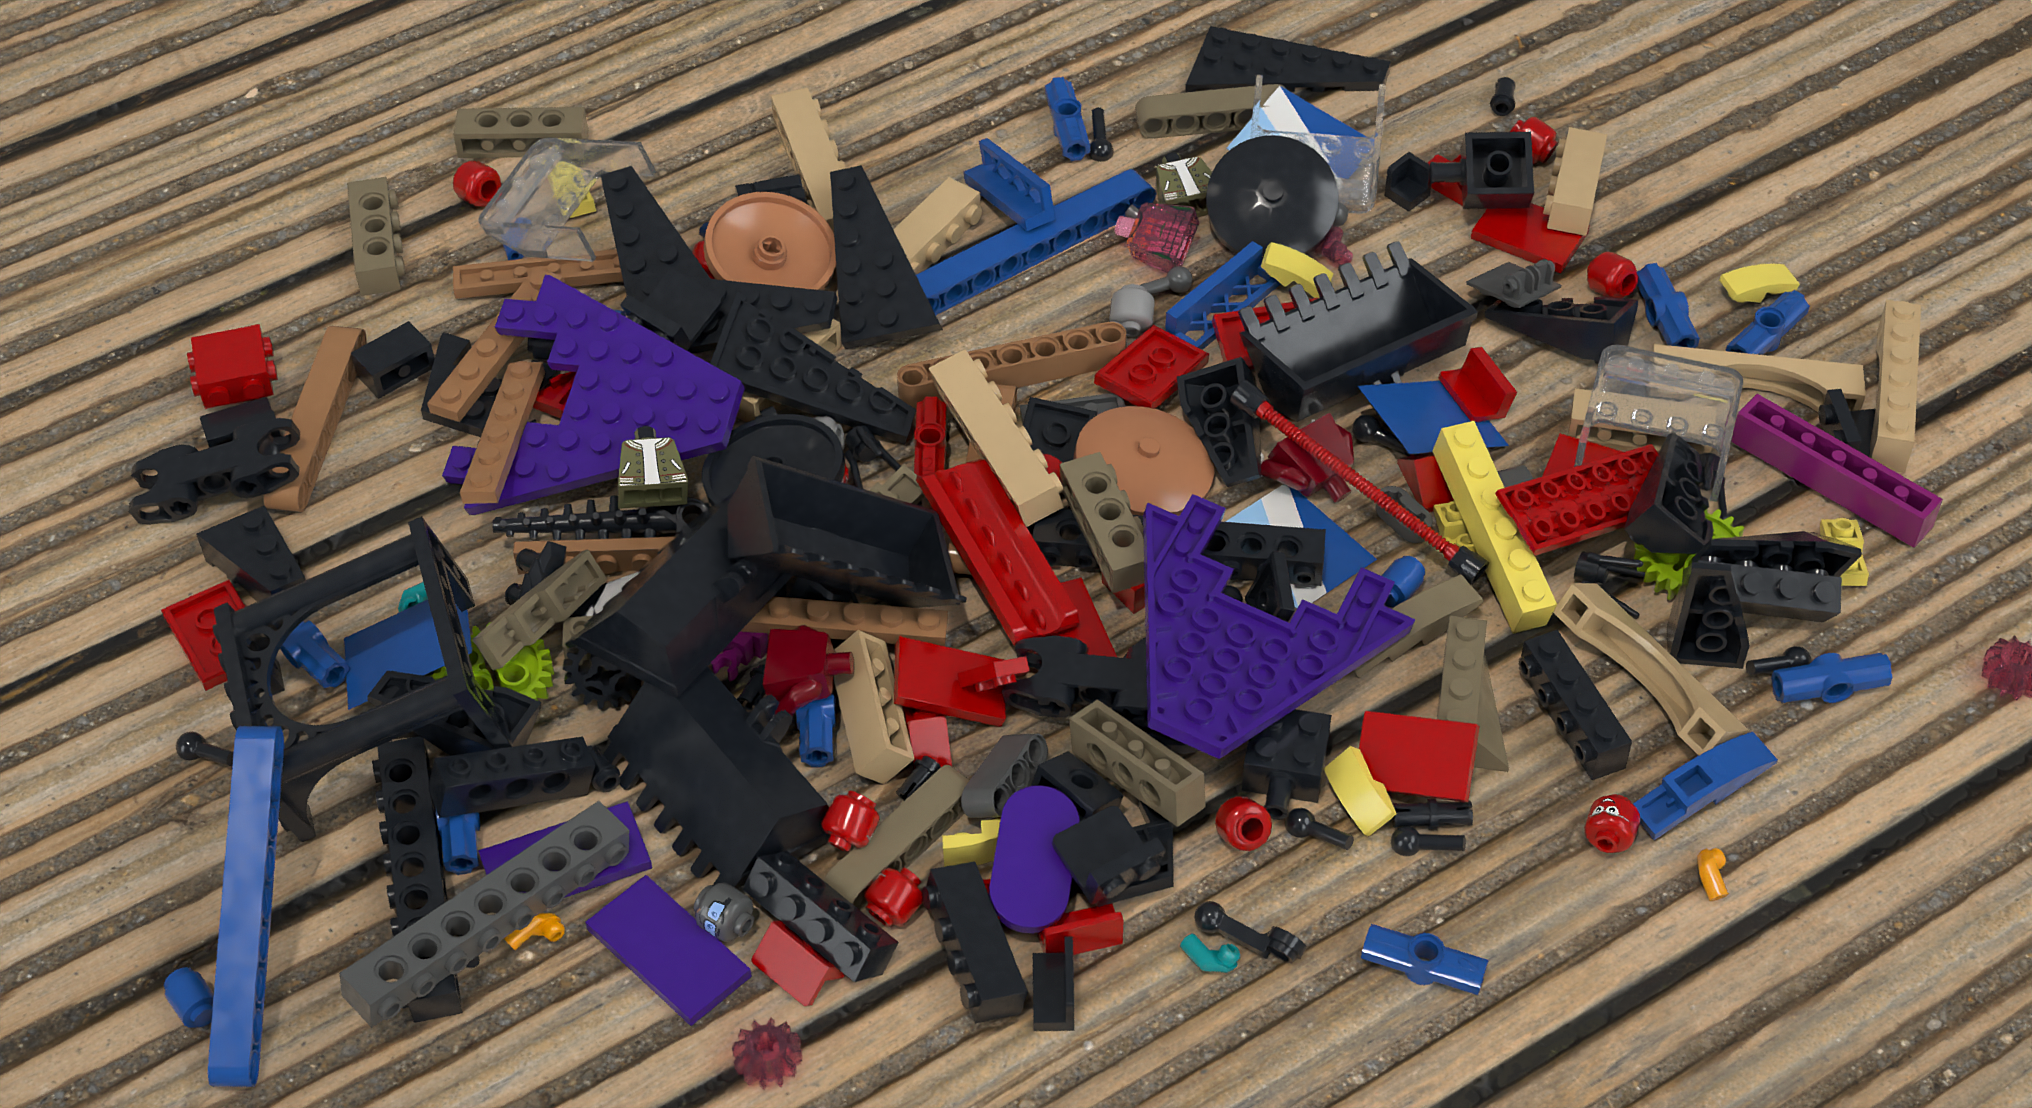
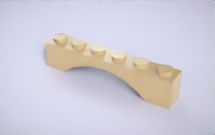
[1869,299,1921,473]
[1648,344,1866,412]
[1553,583,1749,755]

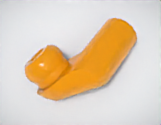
[1697,848,1729,901]
[504,913,565,950]

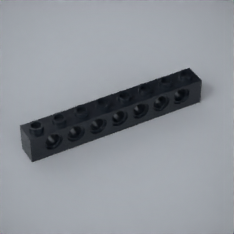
[1033,509,1326,586]
[372,736,463,1023]

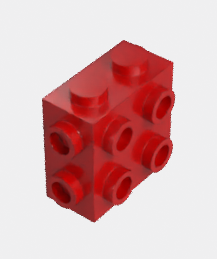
[187,324,278,409]

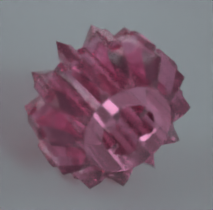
[1982,635,2032,701]
[732,1017,803,1090]

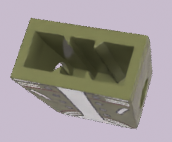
[1156,152,1212,224]
[618,426,688,509]

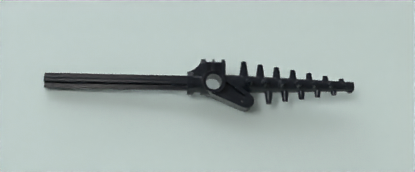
[493,495,923,541]

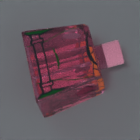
[1115,203,1199,273]

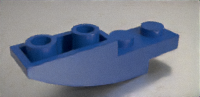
[1633,731,1778,840]

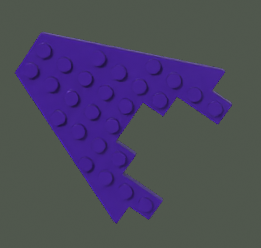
[442,275,745,515]
[1143,494,1416,759]

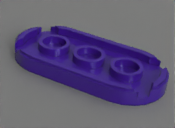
[988,786,1080,933]

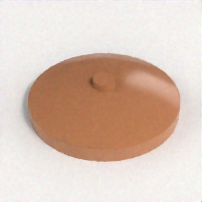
[704,192,836,290]
[1073,406,1215,516]

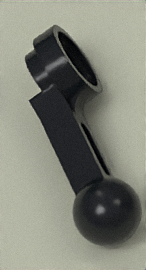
[1194,901,1307,963]

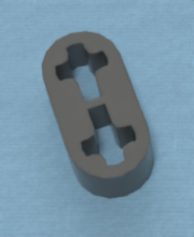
[1375,486,1433,543]

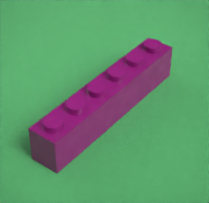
[1730,394,1943,548]

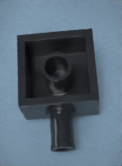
[1429,132,1534,209]
[1242,709,1332,820]

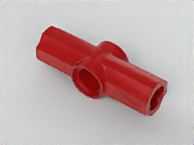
[914,397,947,476]

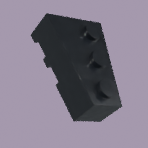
[196,505,306,602]

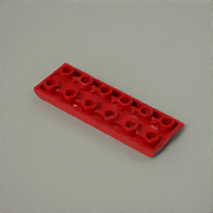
[1495,444,1658,556]
[916,459,1080,646]

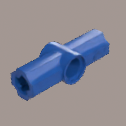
[1045,77,1090,161]
[1637,263,1700,348]
[1725,290,1810,355]
[280,620,350,688]
[1771,653,1893,703]
[796,694,836,767]
[436,811,480,875]
[1361,924,1489,995]

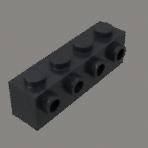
[1682,556,1842,622]
[1519,630,1632,780]
[742,851,899,982]
[922,861,1028,1024]

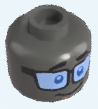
[694,882,754,942]

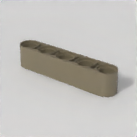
[1135,84,1287,139]
[824,765,970,911]

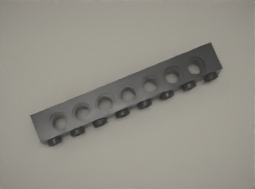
[339,801,629,1028]

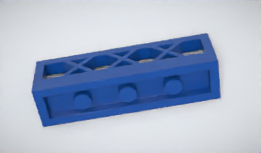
[963,138,1056,231]
[1165,241,1281,350]

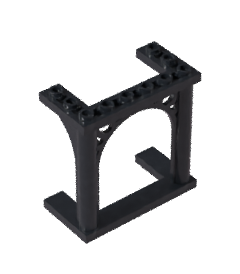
[213,516,513,842]

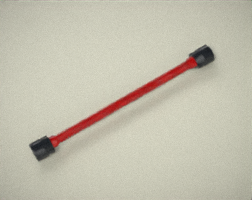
[1230,380,1489,585]

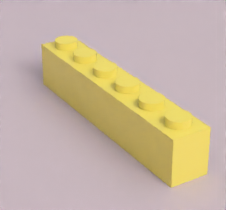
[1433,421,1557,634]

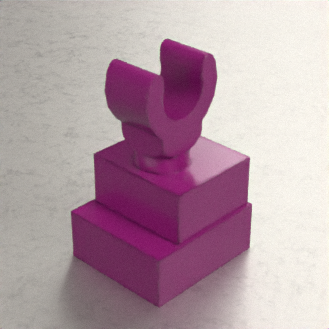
[711,631,769,681]

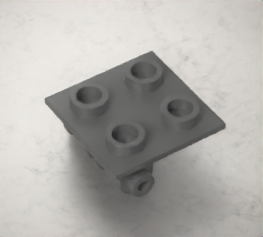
[1466,259,1561,308]

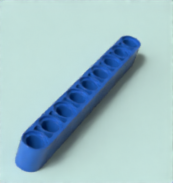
[916,169,1156,315]
[208,726,284,1087]

